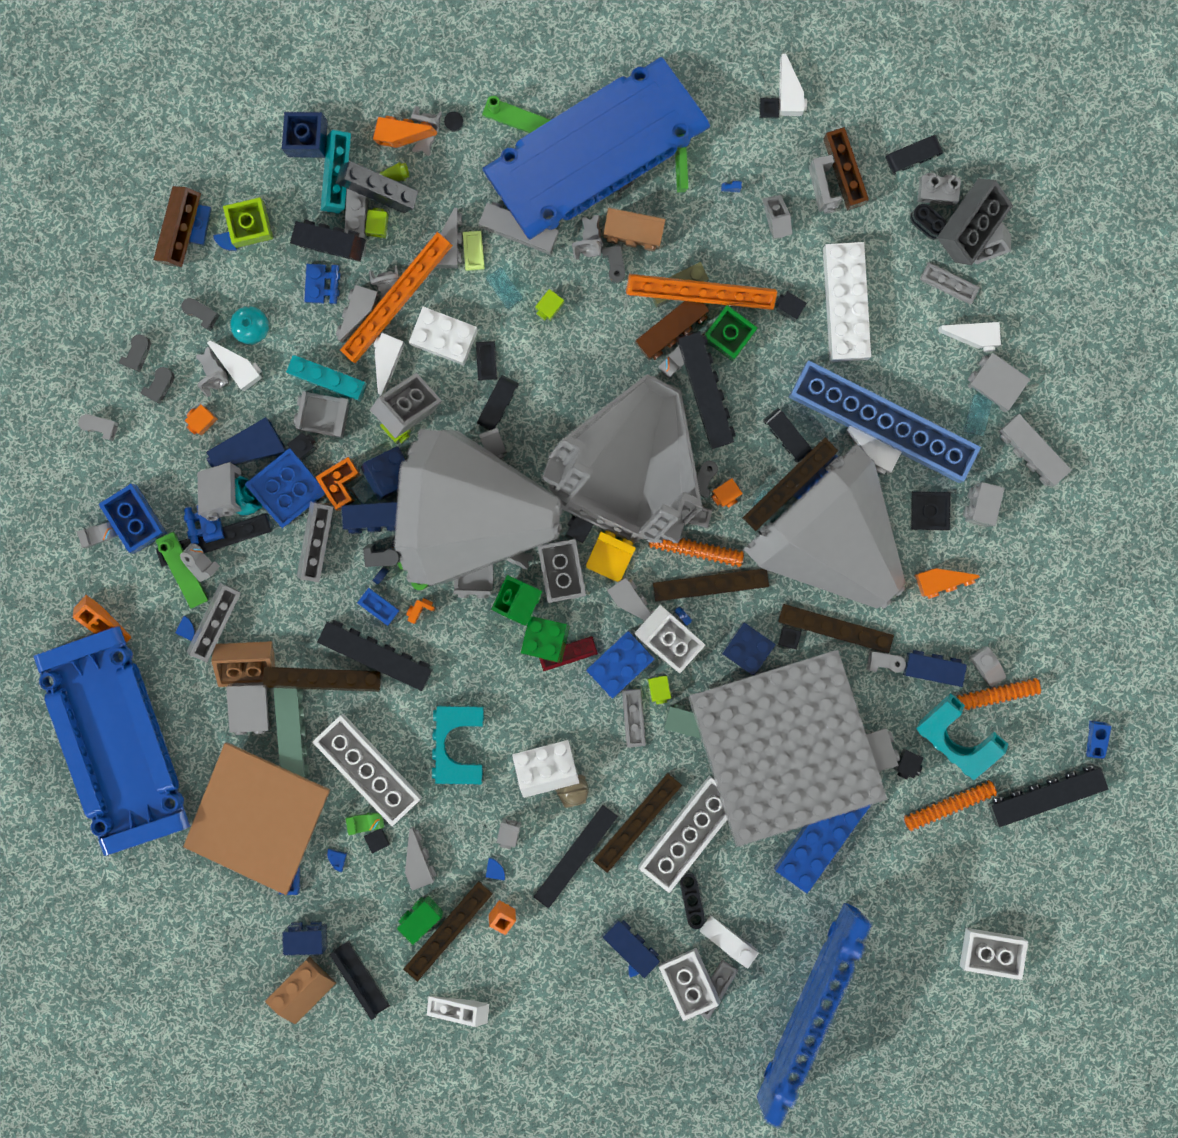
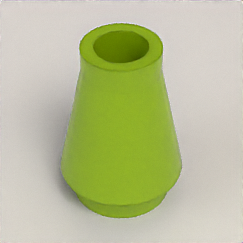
[380,162,410,181]

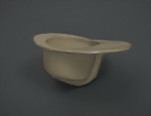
[556,774,589,808]

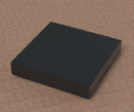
[911,491,951,531]

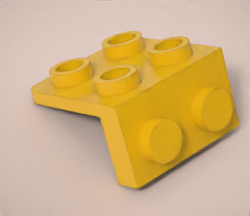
[586,530,636,582]

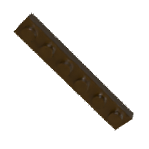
[742,437,839,532]
[653,569,769,602]
[778,604,894,653]
[263,667,381,692]
[593,772,682,873]
[403,881,493,982]

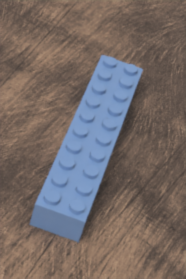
[789,360,981,483]

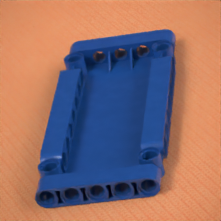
[482,57,710,240]
[33,626,190,856]
[756,903,872,1127]

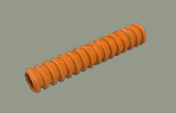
[649,538,744,567]
[956,678,1041,711]
[904,780,997,832]

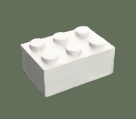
[409,307,478,365]
[634,605,705,673]
[512,740,579,798]
[960,928,1028,980]
[659,948,721,1021]

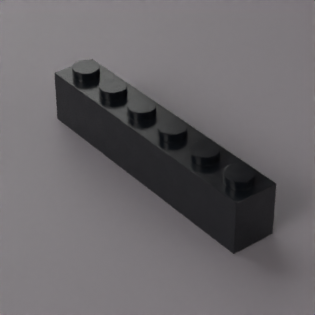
[676,331,736,449]
[317,619,433,691]
[988,764,1109,828]

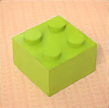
[223,197,273,248]

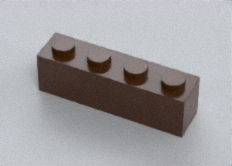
[823,127,869,211]
[153,186,201,267]
[635,301,709,361]

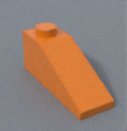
[72,595,131,643]

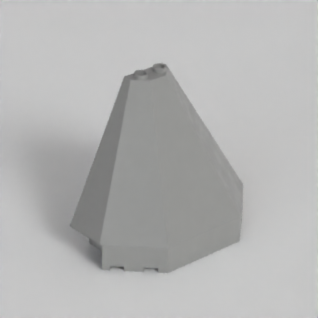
[542,374,702,543]
[395,429,563,586]
[744,444,906,609]

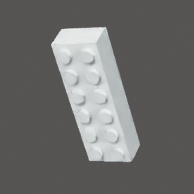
[823,242,871,362]
[312,714,422,826]
[638,775,727,893]

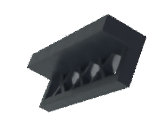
[330,940,390,1020]

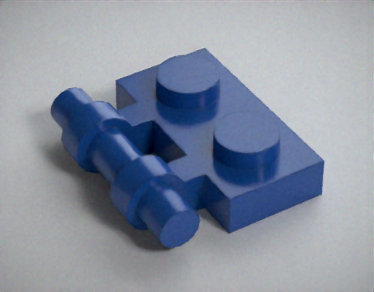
[304,264,341,304]
[184,505,225,545]

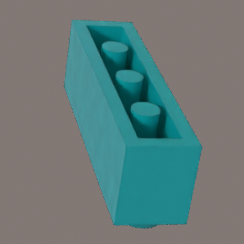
[320,130,351,214]
[286,355,367,402]

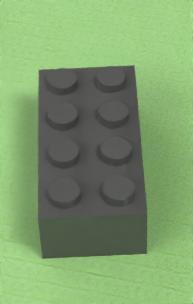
[937,178,1013,265]

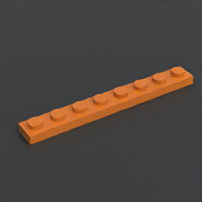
[340,232,453,364]
[626,274,777,310]

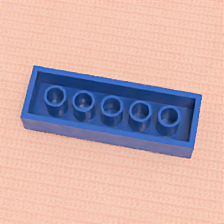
[774,805,871,894]

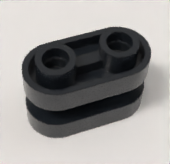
[910,204,947,240]

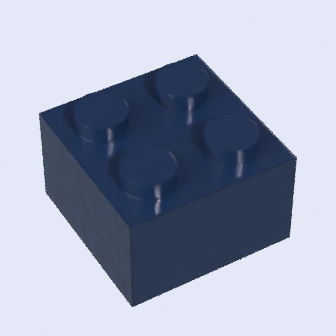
[282,112,328,158]
[360,446,406,501]
[721,622,776,676]
[282,921,328,956]

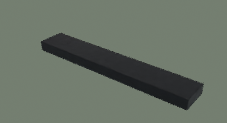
[156,514,272,567]
[533,805,618,909]

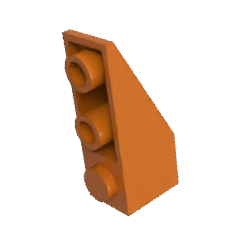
[373,116,437,148]
[915,568,980,599]

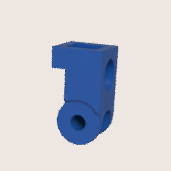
[1086,721,1111,759]

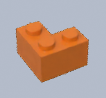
[316,457,361,511]

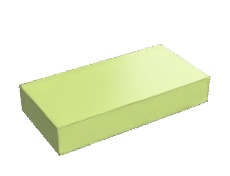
[462,231,485,271]

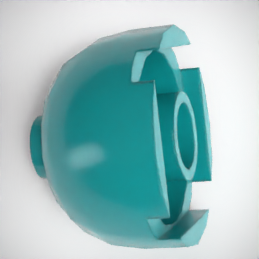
[230,306,269,345]
[235,476,262,516]

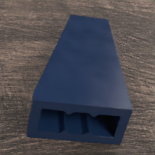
[206,417,287,468]

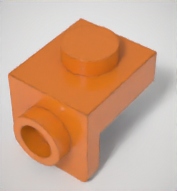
[406,598,436,624]

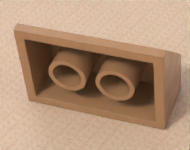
[603,208,665,251]
[211,641,275,687]
[265,956,336,1024]

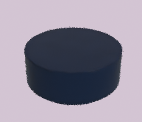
[372,566,389,584]

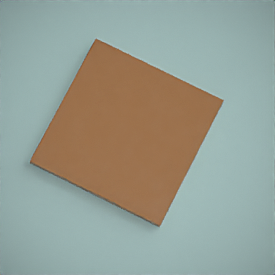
[183,742,330,895]

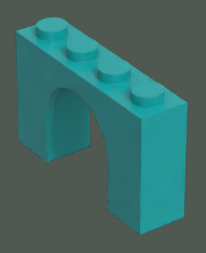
[917,693,1009,780]
[432,705,484,785]

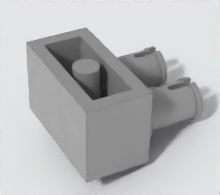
[917,173,961,205]

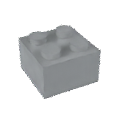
[963,482,1005,527]

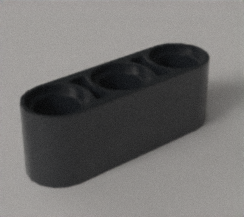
[885,135,944,175]
[477,375,519,430]
[763,408,812,463]
[679,871,705,929]

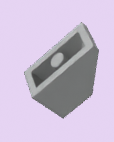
[762,195,792,239]
[974,223,1011,264]
[479,428,507,459]
[968,646,1007,688]
[496,818,521,849]

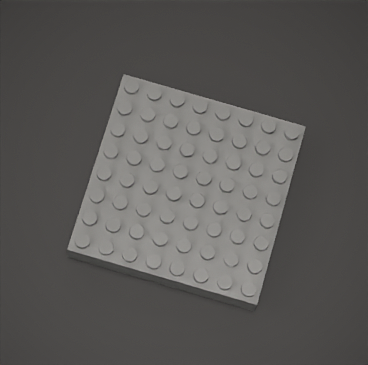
[688,650,888,847]

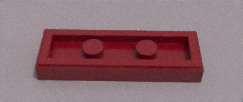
[539,636,598,672]

